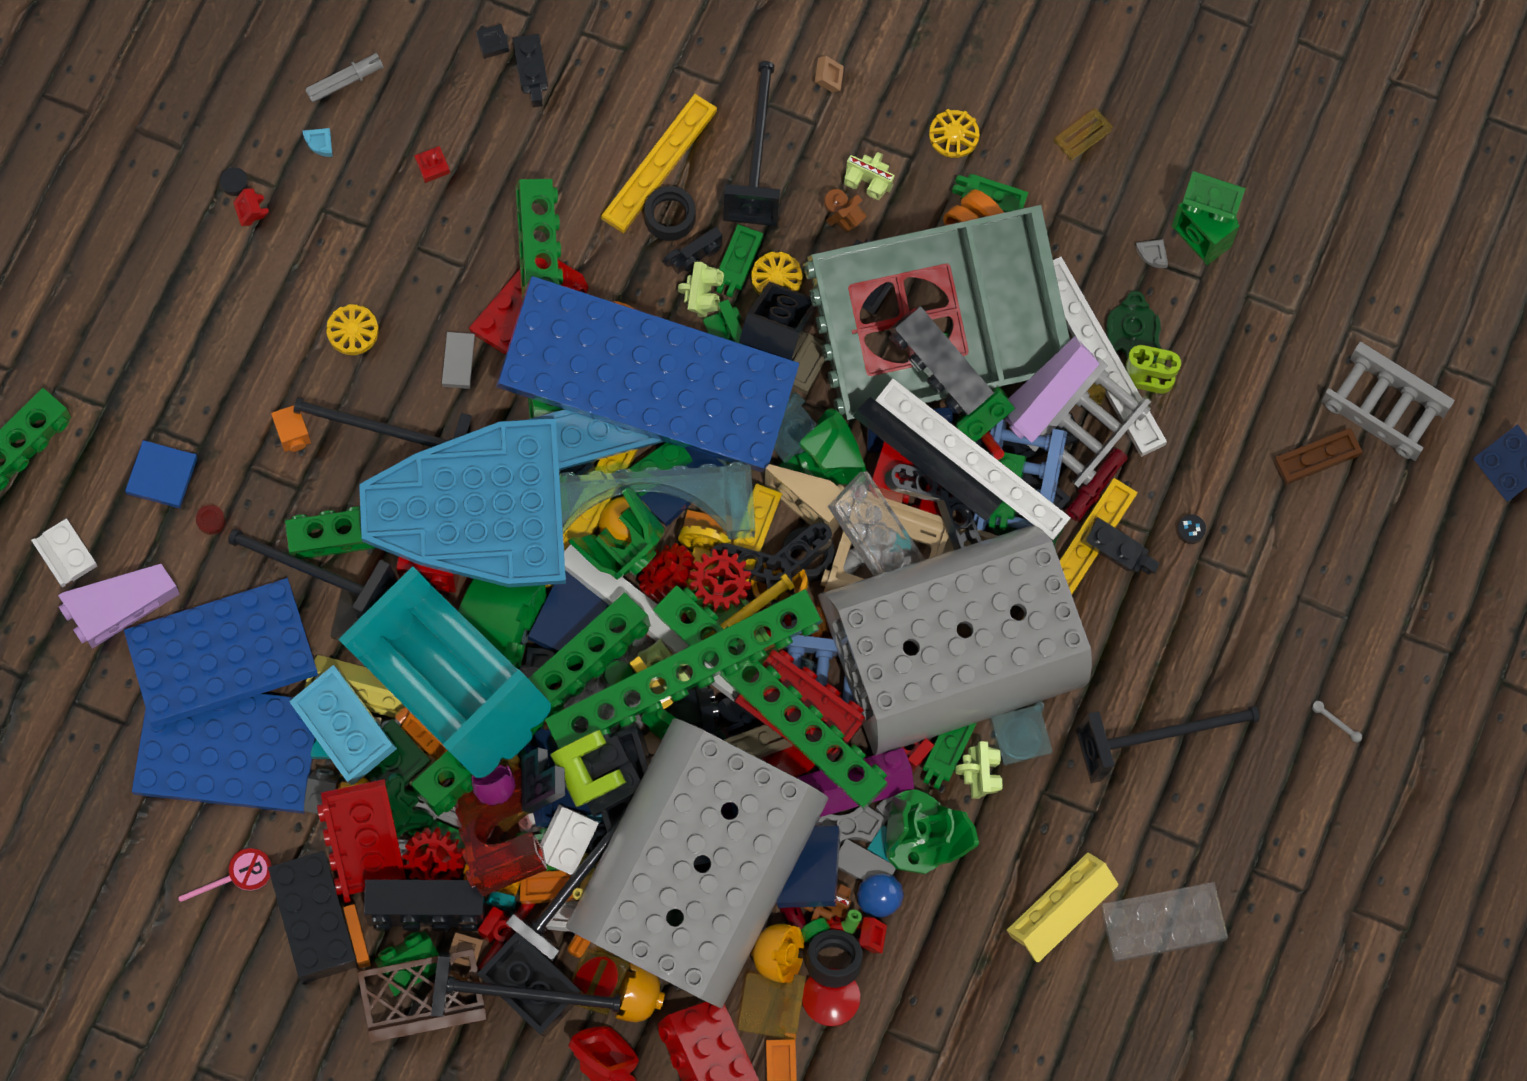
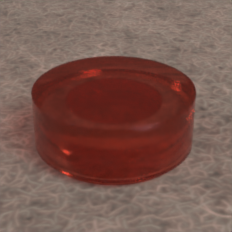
[196,505,225,535]

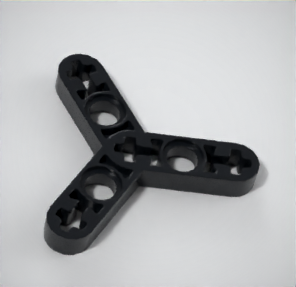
[885,439,991,550]
[710,522,833,629]

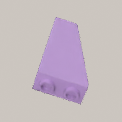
[1005,337,1100,443]
[58,564,180,649]

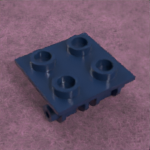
[1473,424,1527,502]

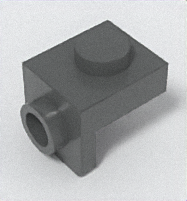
[304,769,341,814]

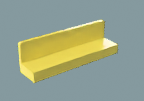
[305,655,405,718]
[1007,853,1118,962]

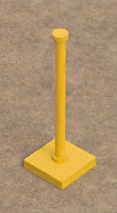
[629,574,795,709]

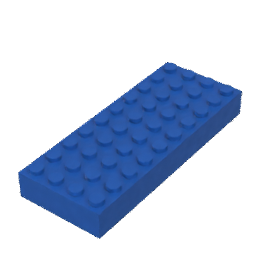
[496,276,799,473]

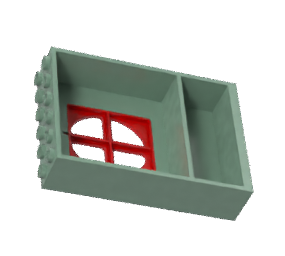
[804,205,1070,420]

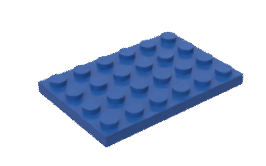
[124,578,318,728]
[132,694,316,814]

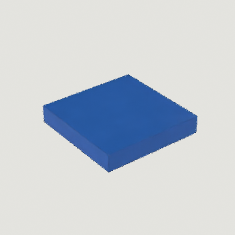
[125,440,197,509]

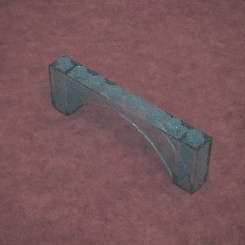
[559,462,755,539]

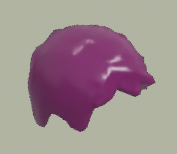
[472,765,515,805]

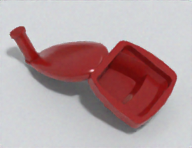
[568,1026,639,1081]

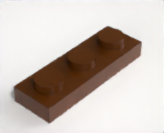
[1274,428,1362,485]

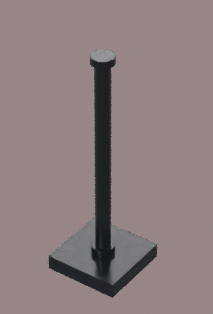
[723,61,780,226]
[294,397,472,447]
[228,529,398,619]
[1076,705,1259,783]
[505,808,627,960]
[431,952,621,1017]

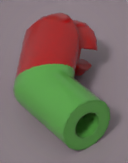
[827,910,862,934]

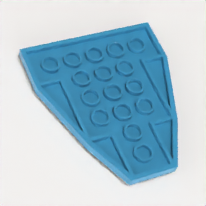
[359,418,566,587]

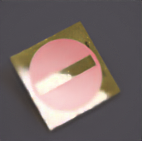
[572,949,630,1016]

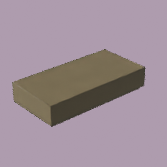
[793,334,826,394]

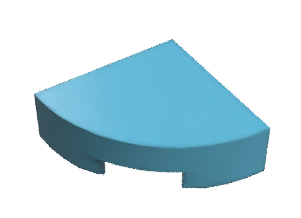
[303,128,333,157]

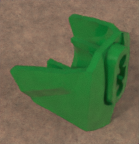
[778,408,868,487]
[568,488,665,580]
[885,790,979,874]

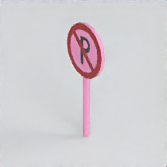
[178,848,272,902]

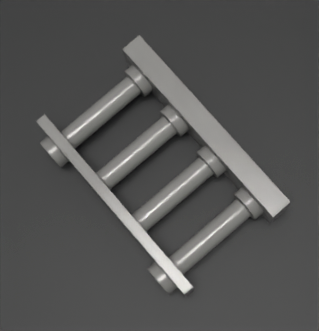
[1321,341,1455,461]
[1028,357,1151,487]

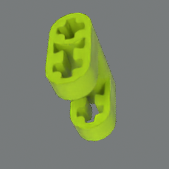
[1125,345,1181,394]
[550,730,626,807]

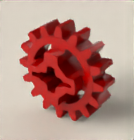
[638,543,695,601]
[689,549,751,612]
[402,827,467,880]

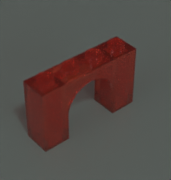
[455,769,547,896]

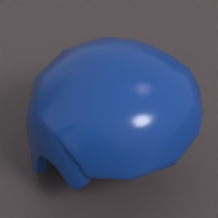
[857,874,904,918]

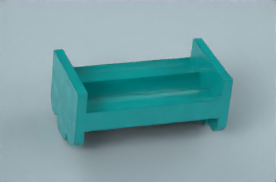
[338,566,551,778]

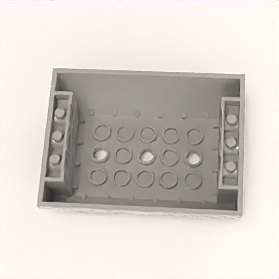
[818,525,1092,755]
[565,718,829,1008]

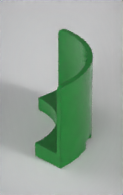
[458,579,546,670]

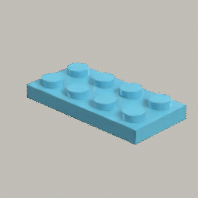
[289,665,397,785]

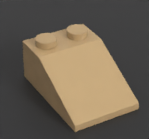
[765,464,852,534]

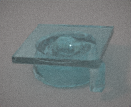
[774,393,818,463]
[991,701,1053,766]

